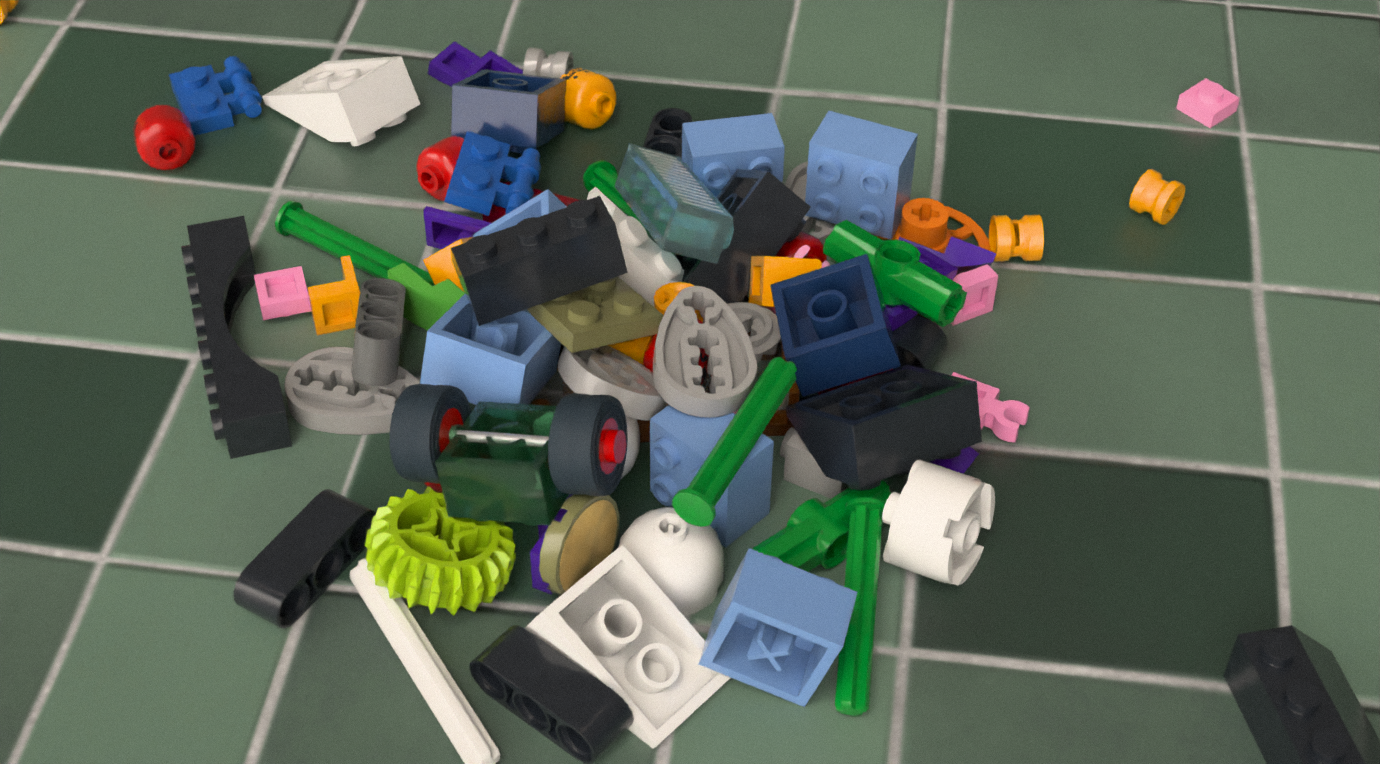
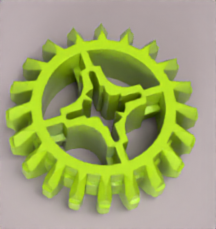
[365,486,516,616]

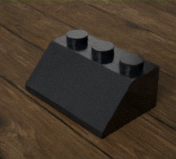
[674,169,811,304]
[451,196,628,326]
[786,365,982,490]
[1224,625,1380,764]

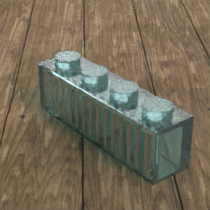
[614,143,734,264]

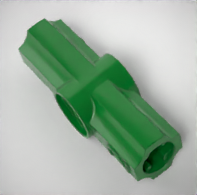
[823,220,967,327]
[745,480,891,572]

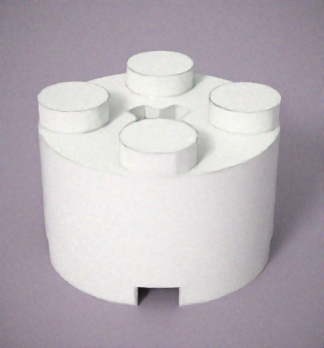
[882,459,995,586]

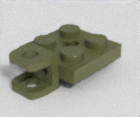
[527,276,663,353]

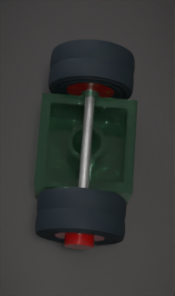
[389,384,628,526]

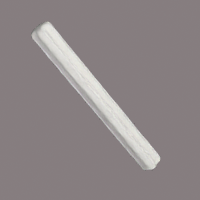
[350,558,500,764]

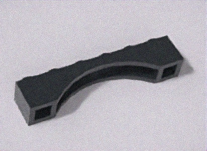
[181,216,292,459]

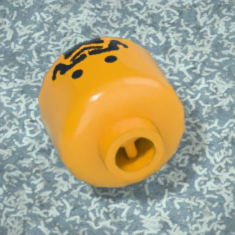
[560,68,616,129]

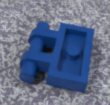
[169,56,262,136]
[444,131,541,216]

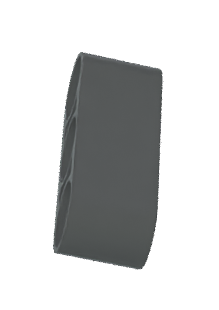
[351,278,406,386]

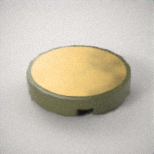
[539,494,620,596]

